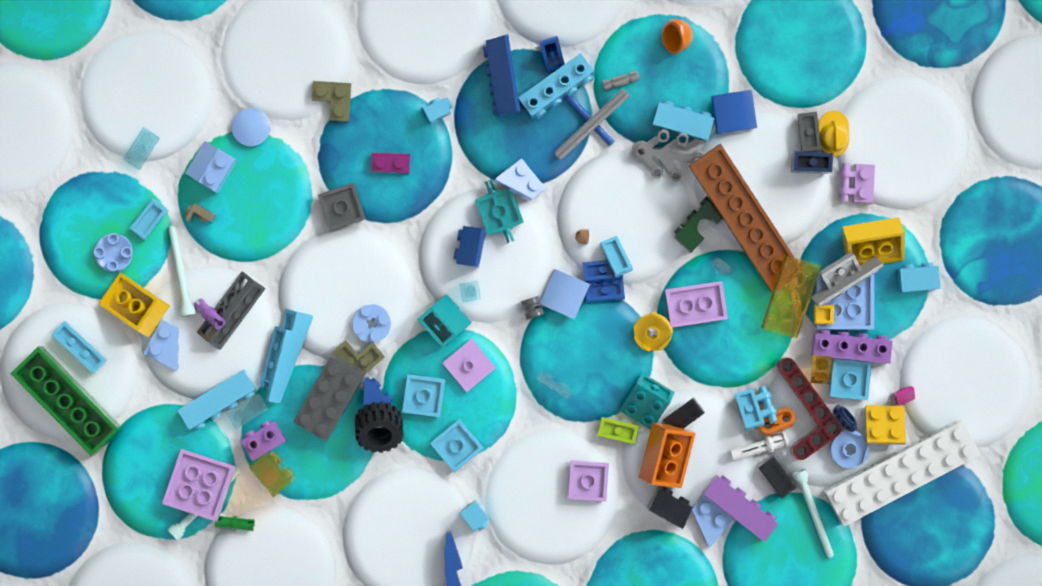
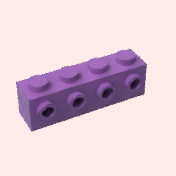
[811,330,893,363]

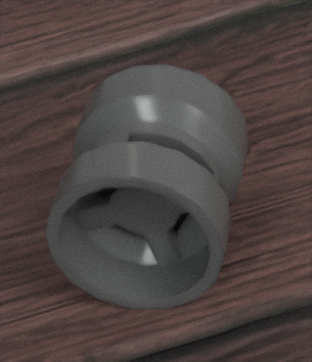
[521,296,544,320]

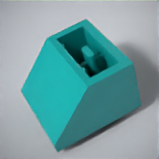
[417,294,472,348]

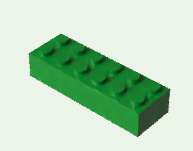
[10,346,123,456]

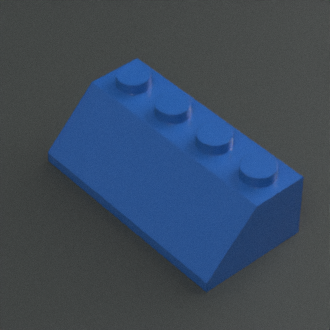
[483,34,520,118]

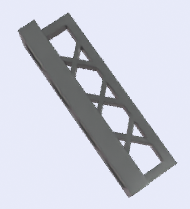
[197,271,266,350]

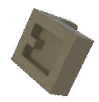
[185,203,217,223]

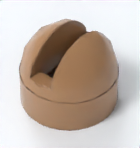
[575,229,589,245]

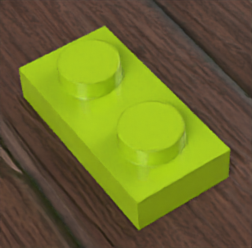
[597,417,639,444]

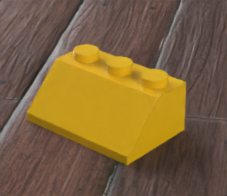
[842,217,905,266]

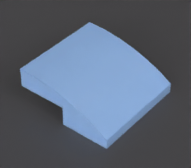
[539,269,590,319]

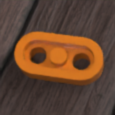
[759,408,796,436]

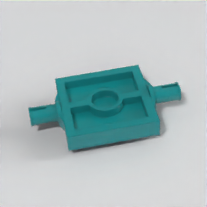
[475,180,524,243]

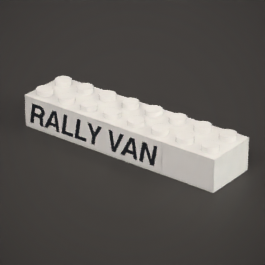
[823,420,981,526]

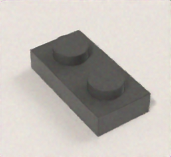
[797,112,821,152]

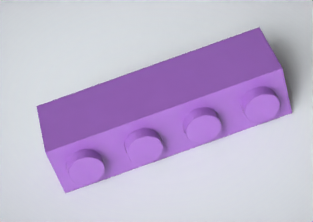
[702,475,778,542]

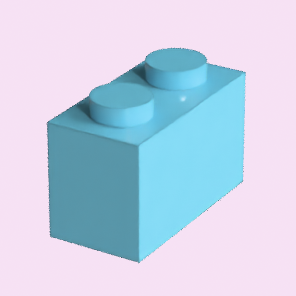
[897,263,941,292]

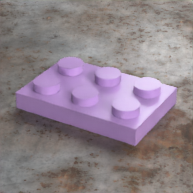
[665,281,728,327]

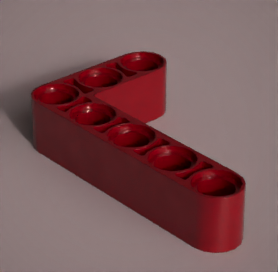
[777,357,841,460]

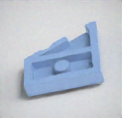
[692,494,734,547]

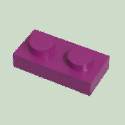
[371,152,411,174]

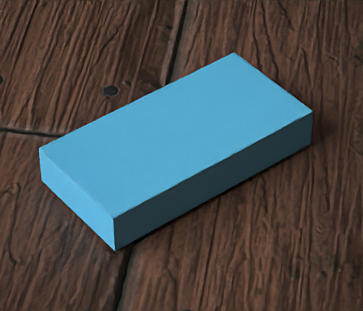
[129,199,169,241]
[600,236,633,278]

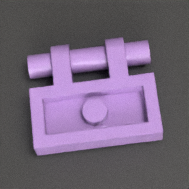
[839,163,875,203]

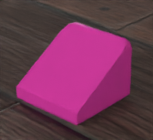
[893,386,915,406]

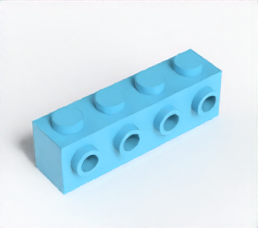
[518,53,595,119]

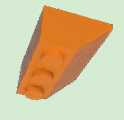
[638,422,696,488]

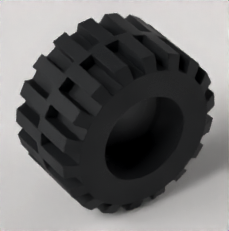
[355,401,404,453]

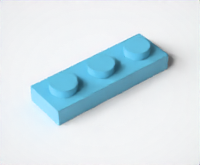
[51,321,108,374]

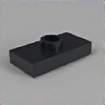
[663,397,705,429]
[758,456,797,499]

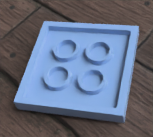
[816,272,874,329]

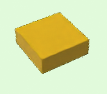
[814,305,834,324]

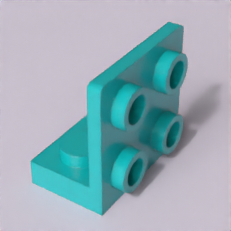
[620,373,675,430]

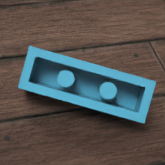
[652,100,715,142]

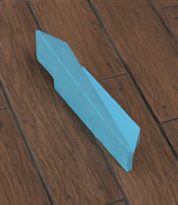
[261,309,313,403]

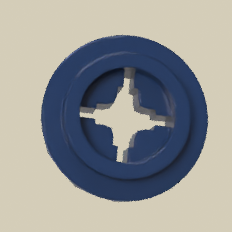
[833,405,857,432]

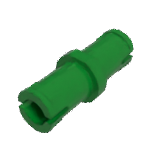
[215,516,255,532]

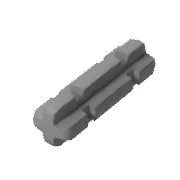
[602,70,639,91]

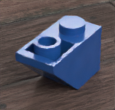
[363,377,394,407]

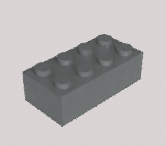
[293,353,367,441]

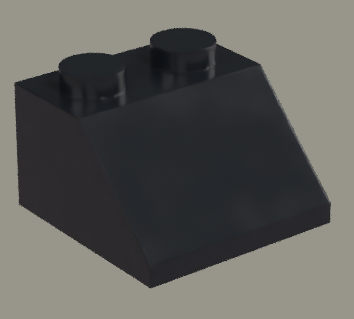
[647,486,693,529]

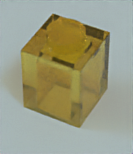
[810,355,832,384]

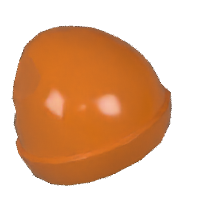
[662,19,693,54]

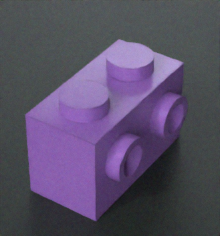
[241,420,288,461]

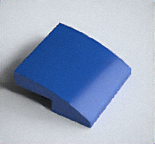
[711,90,757,134]
[583,260,625,303]

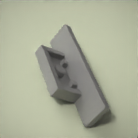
[811,252,884,307]

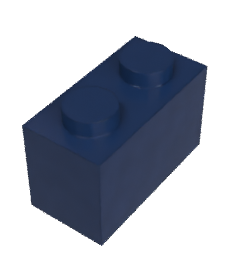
[791,151,833,174]

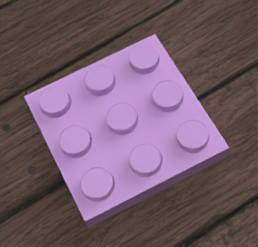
[162,449,236,522]

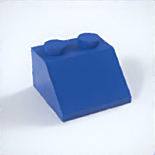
[453,226,486,268]

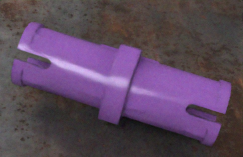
[193,298,225,329]

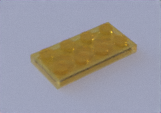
[761,255,821,338]

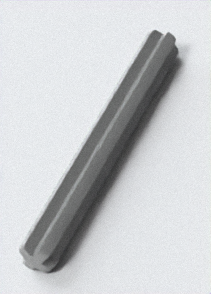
[554,89,629,159]

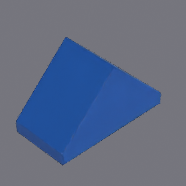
[539,36,565,73]

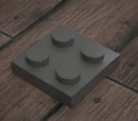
[318,183,366,231]

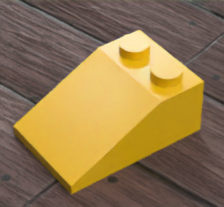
[99,272,170,338]

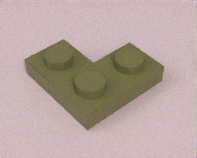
[312,81,352,122]
[331,340,385,372]

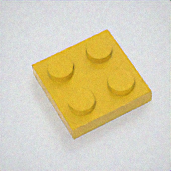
[865,405,906,445]

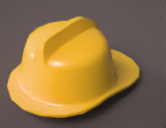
[819,110,849,157]

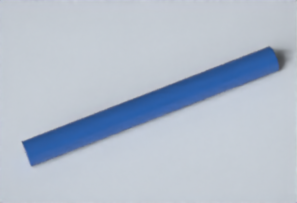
[563,95,615,147]

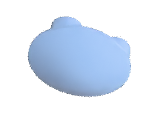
[232,108,270,146]
[94,233,133,272]

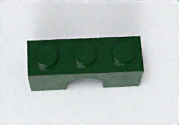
[674,196,722,253]

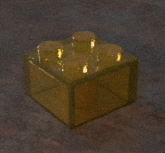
[249,450,295,498]

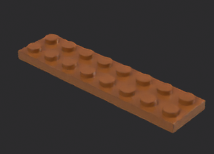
[688,144,803,293]

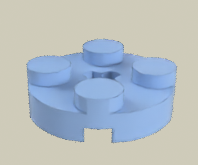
[352,304,391,343]
[830,430,870,469]

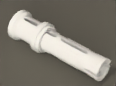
[730,431,790,461]

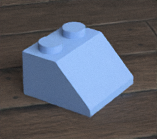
[185,141,238,193]

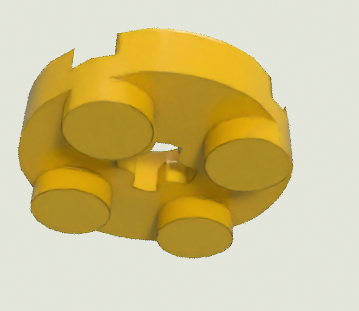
[634,312,673,351]

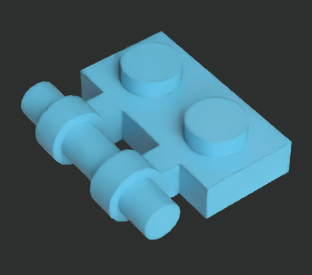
[735,386,778,431]

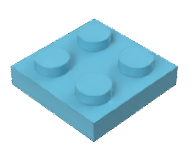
[829,358,872,400]
[402,374,446,417]
[430,418,484,473]

